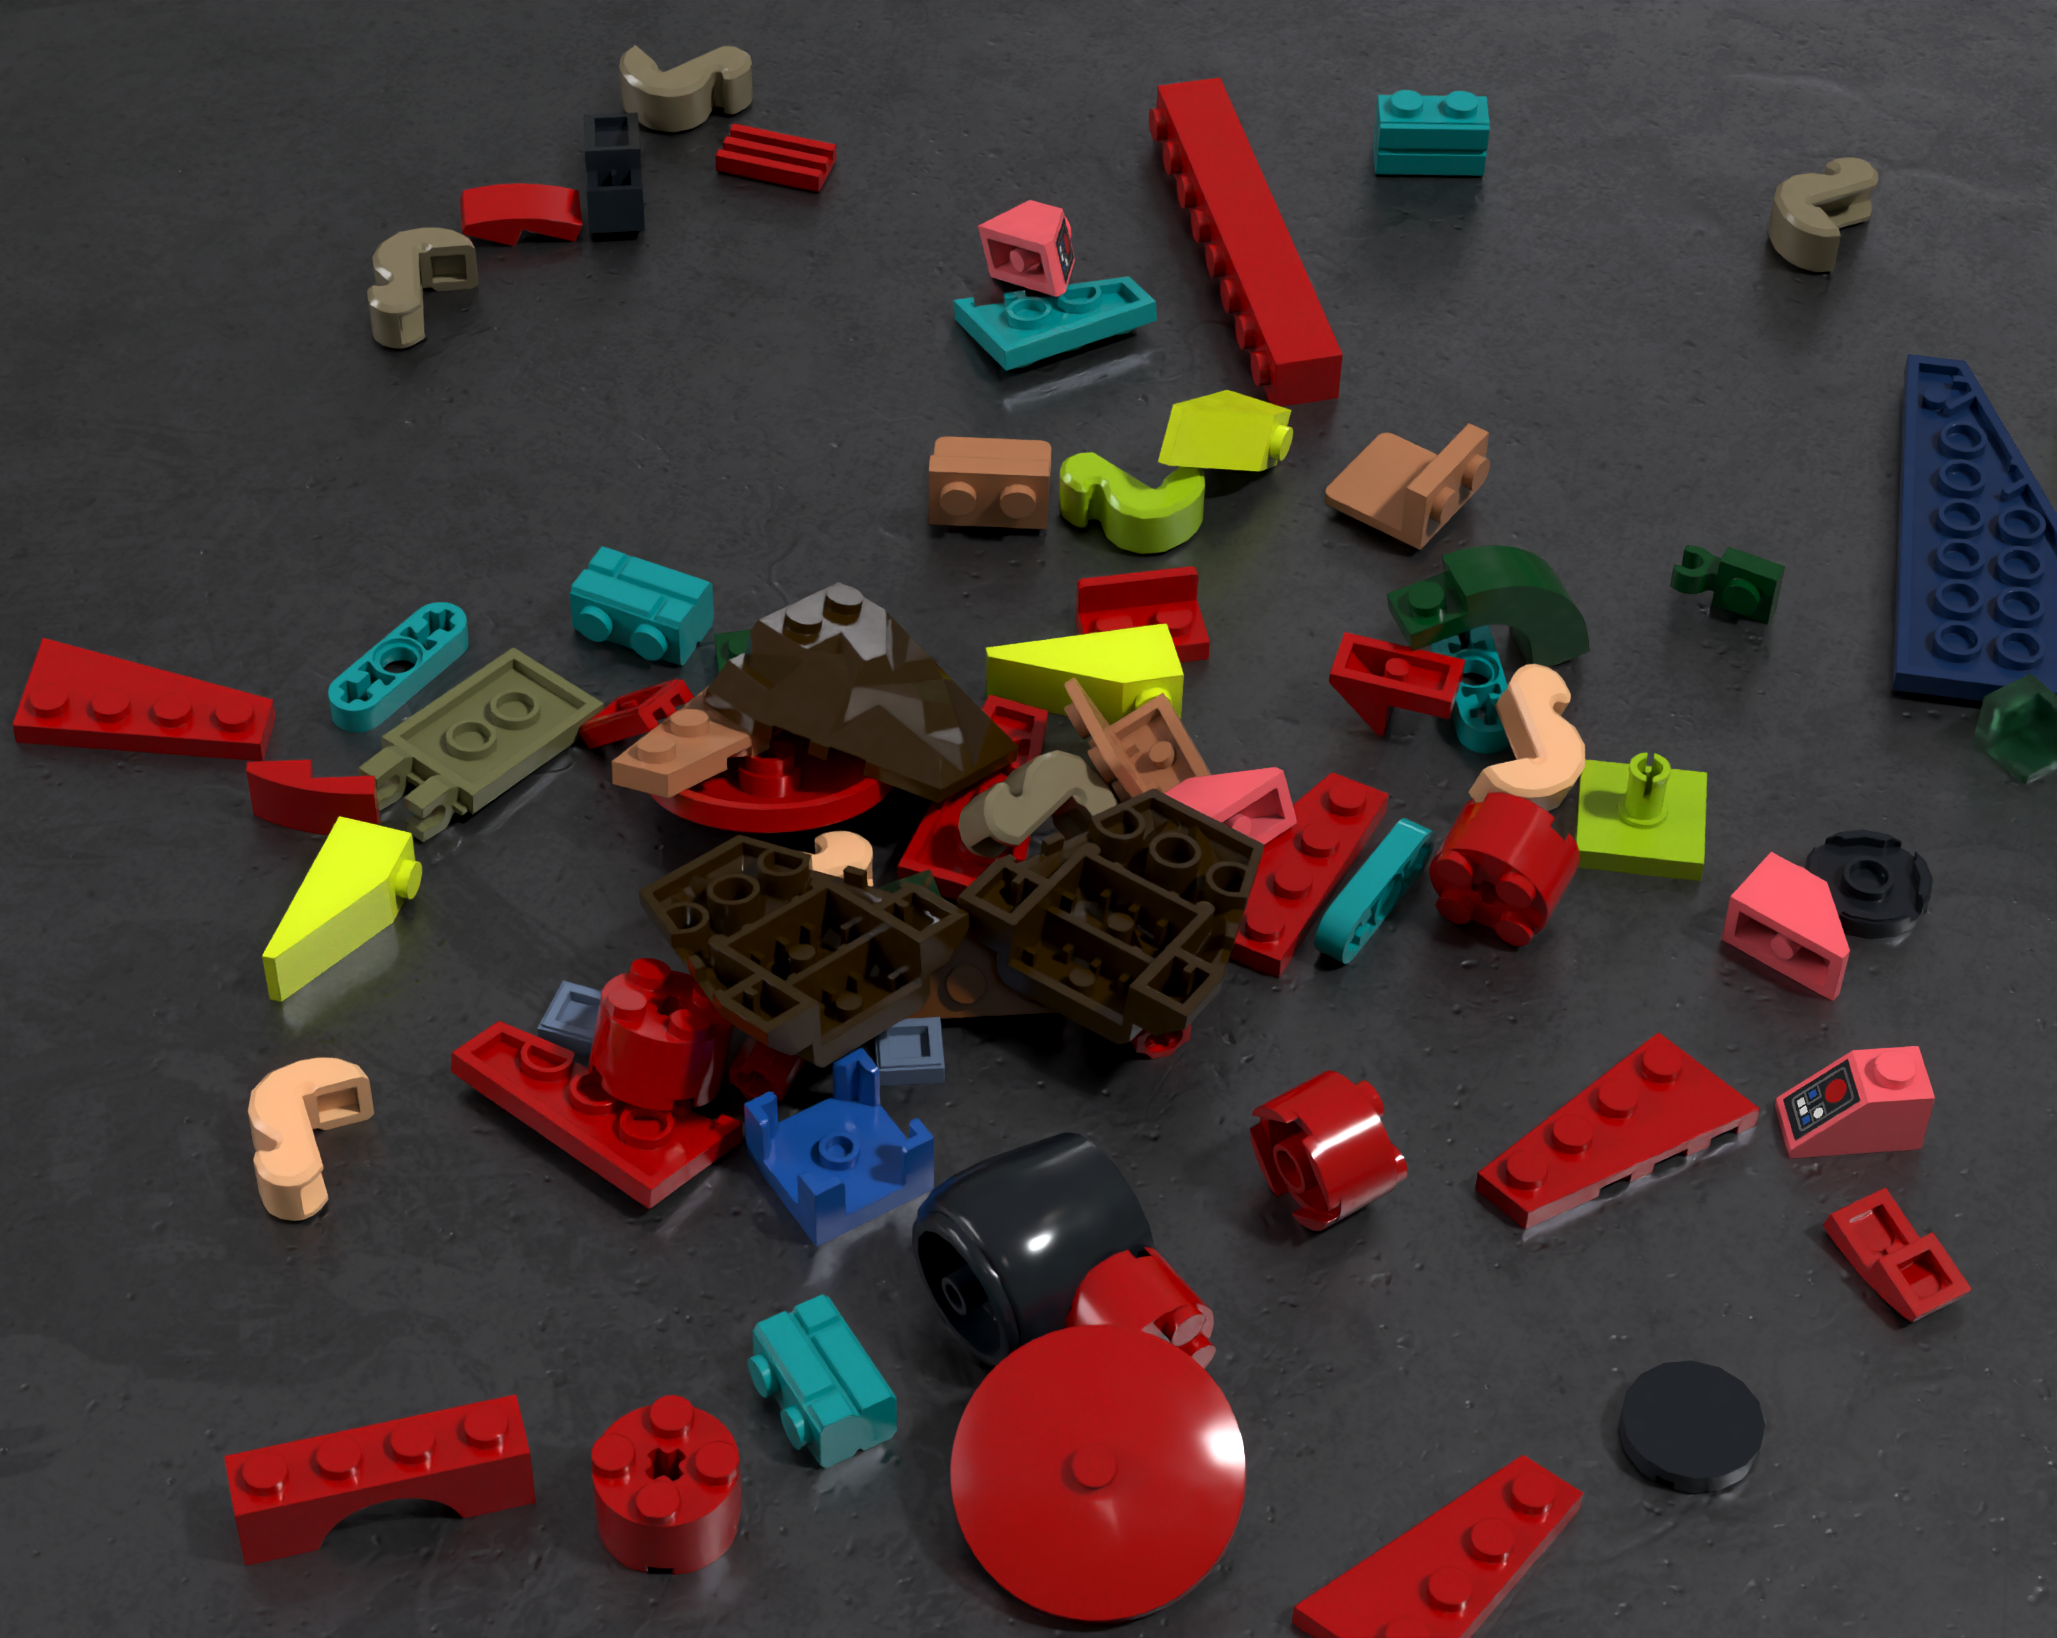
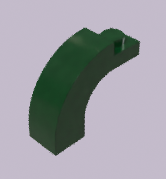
[1387,545,1590,667]

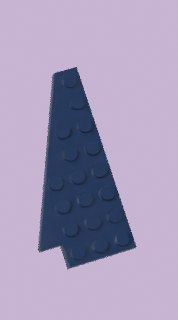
[1892,354,2057,711]

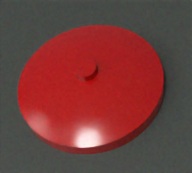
[649,718,893,833]
[950,1324,1247,1624]

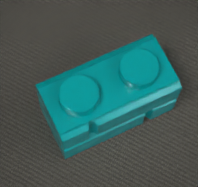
[1373,90,1490,176]
[569,546,714,666]
[747,1294,897,1468]

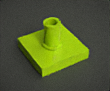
[1575,752,1707,881]

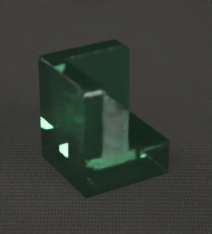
[1973,673,2057,784]

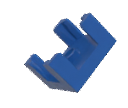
[744,1048,934,1247]

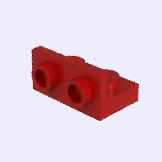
[1075,566,1210,663]

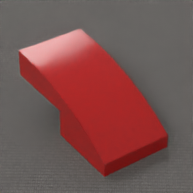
[459,183,582,246]
[246,759,381,836]
[1822,1187,1972,1323]

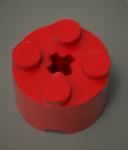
[1429,792,1580,946]
[589,958,734,1111]
[1250,1070,1408,1231]
[1064,1247,1216,1368]
[591,1395,742,1575]

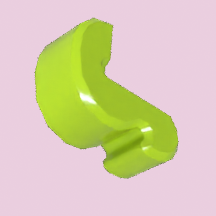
[1059,452,1205,554]

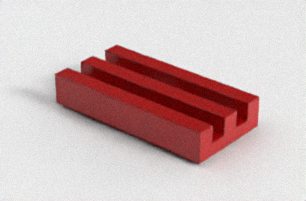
[715,123,837,192]
[578,678,694,749]

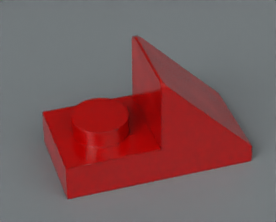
[1329,632,1465,737]

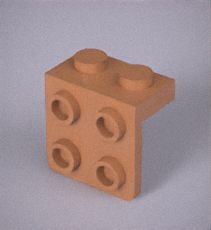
[1325,423,1490,550]
[929,436,1052,529]
[1064,677,1211,802]

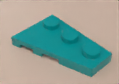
[953,276,1157,371]

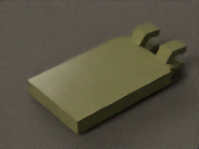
[358,647,604,842]

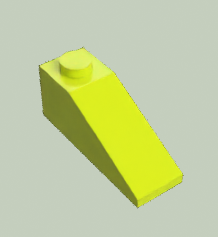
[1158,390,1293,472]
[985,623,1184,725]
[262,816,422,1002]

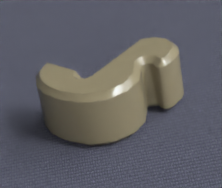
[619,45,753,133]
[1767,157,1879,273]
[367,227,479,349]
[958,750,1118,860]

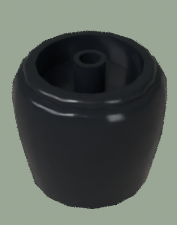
[912,1132,1155,1366]

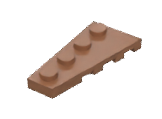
[612,687,797,798]

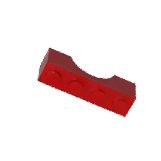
[224,1394,536,1566]

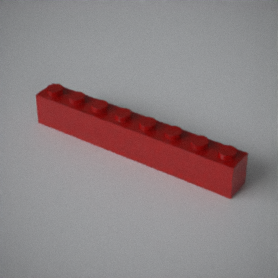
[1149,77,1343,407]

